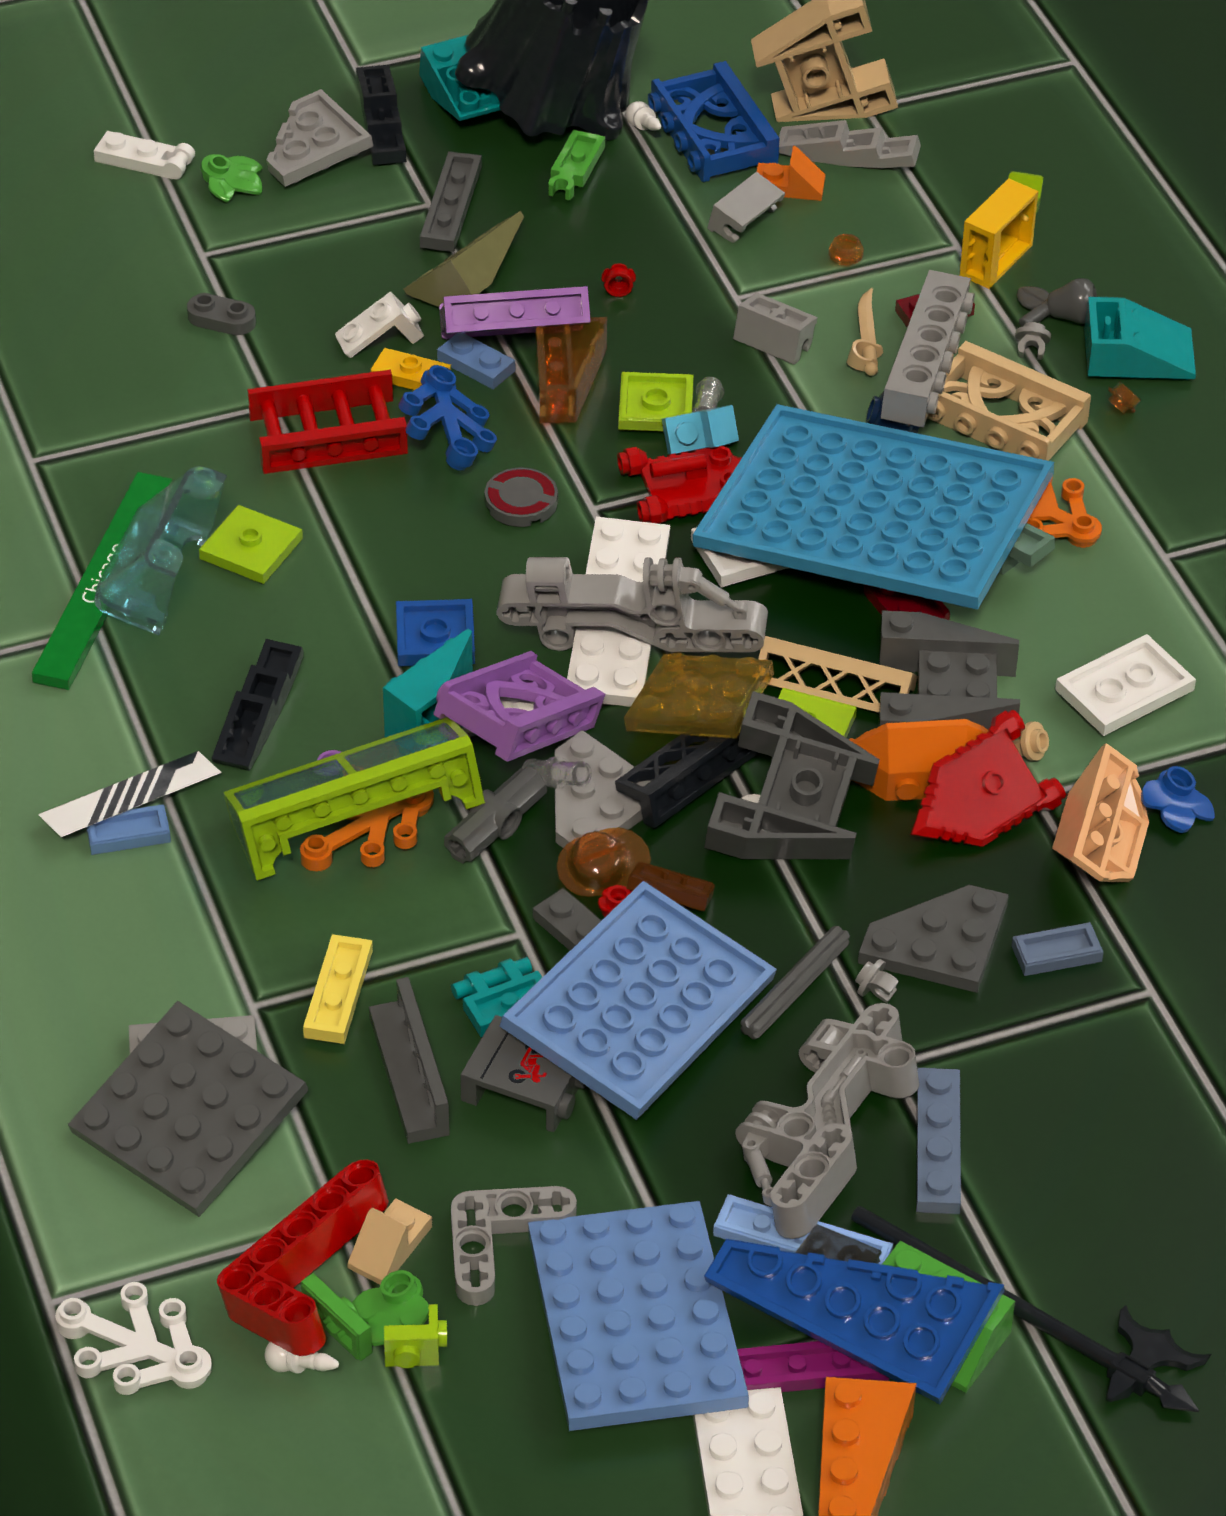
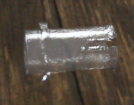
[692,377,724,412]

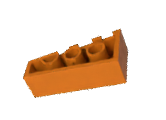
[818,1377,917,1516]

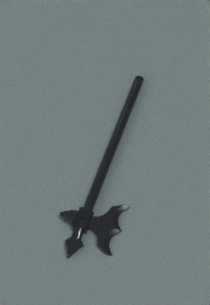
[851,1205,1212,1412]

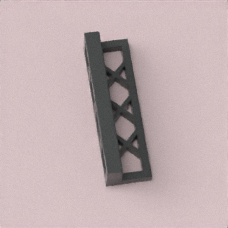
[369,977,449,1144]

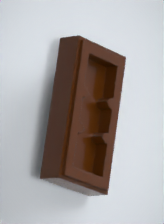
[626,861,715,911]

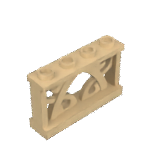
[927,341,1091,461]

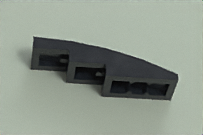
[356,65,407,165]
[211,639,304,770]

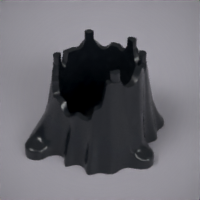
[455,0,649,141]

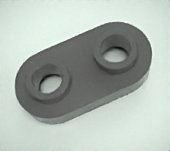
[187,293,256,335]

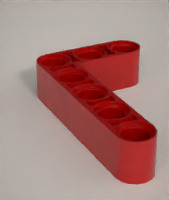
[217,1159,389,1356]

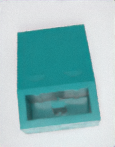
[419,35,500,121]
[1084,297,1196,379]
[383,629,473,756]

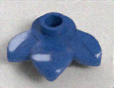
[1141,766,1215,833]

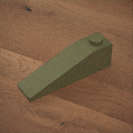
[403,211,524,307]

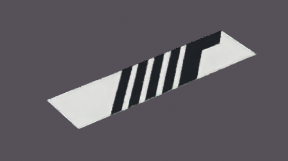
[38,751,222,837]

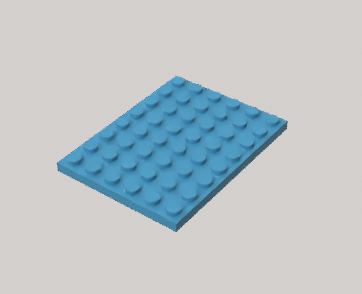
[693,404,1054,610]

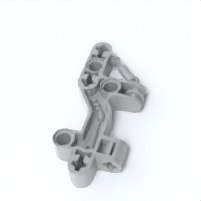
[497,557,768,652]
[735,1003,919,1239]

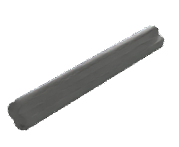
[741,926,850,1039]

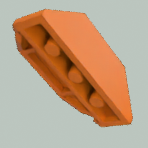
[849,719,988,801]

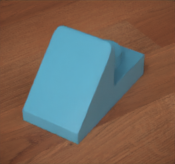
[661,405,739,454]

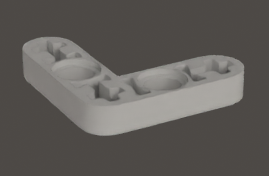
[451,1186,577,1306]

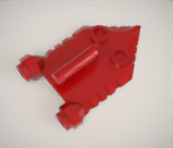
[617,446,742,523]
[910,710,1066,847]

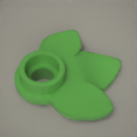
[200,154,263,202]
[352,1270,429,1346]

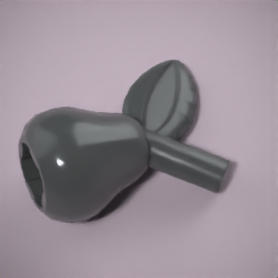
[1017,278,1097,327]

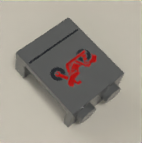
[461,1015,586,1132]

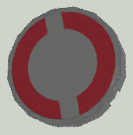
[484,467,558,527]

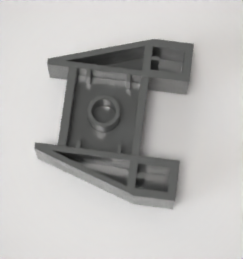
[878,610,1020,729]
[704,691,880,859]

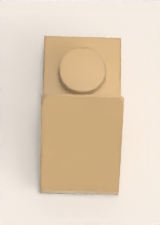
[348,1198,432,1285]

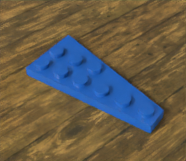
[704,1239,1005,1404]

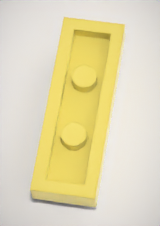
[303,934,373,1044]

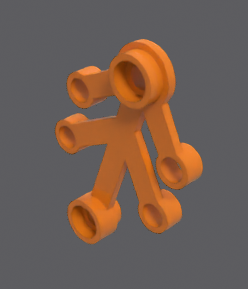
[1027,476,1102,548]
[300,790,434,871]

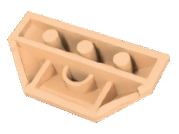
[1052,743,1149,882]

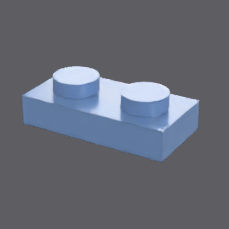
[437,333,516,389]

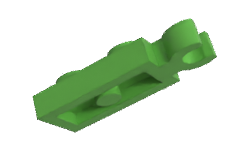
[548,129,605,200]

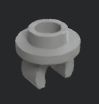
[1015,322,1051,360]
[855,959,899,1003]

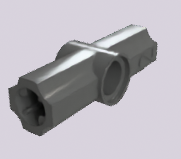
[444,766,547,864]

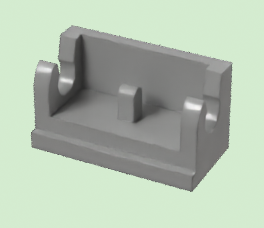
[707,172,785,243]
[733,292,818,364]

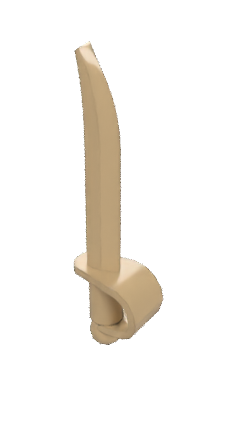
[846,288,883,376]

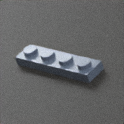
[916,1068,961,1214]

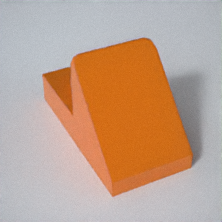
[756,145,826,201]

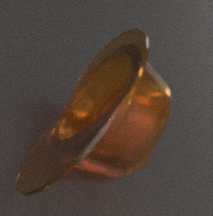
[557,827,651,897]

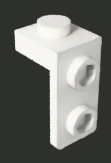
[335,291,424,358]

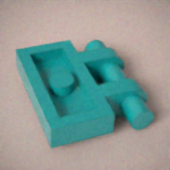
[451,957,542,1037]

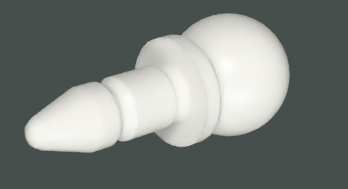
[625,101,661,131]
[265,1342,339,1374]

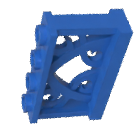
[648,61,780,182]

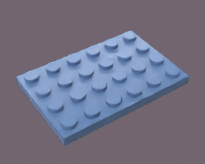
[499,881,777,1120]
[528,1201,749,1431]

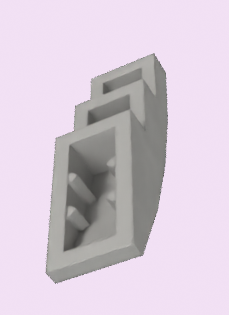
[779,120,921,168]

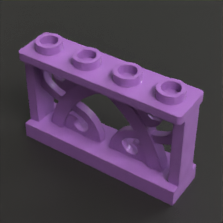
[439,286,590,339]
[434,651,605,762]

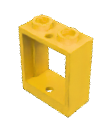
[959,178,1038,289]

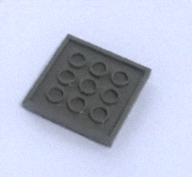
[68,1000,308,1217]

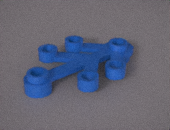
[398,365,497,470]

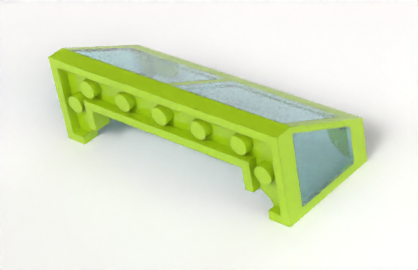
[223,717,485,881]

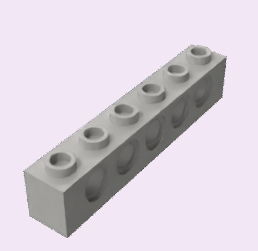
[881,270,975,427]

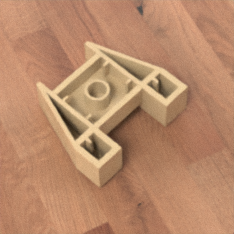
[751,0,898,122]

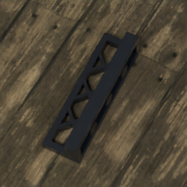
[615,705,759,828]

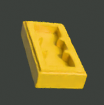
[371,348,451,390]

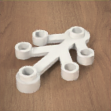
[55,1282,212,1395]

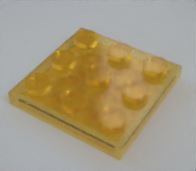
[624,653,774,738]

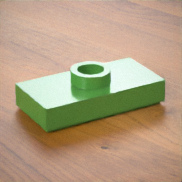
[301,1273,372,1361]

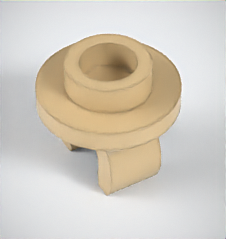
[1012,721,1049,761]

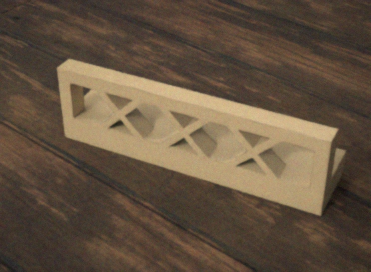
[753,636,918,713]

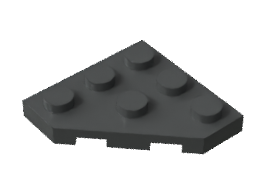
[858,885,1009,993]

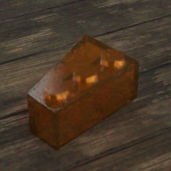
[535,317,607,423]

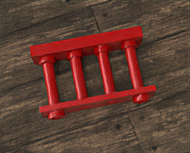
[247,369,408,474]

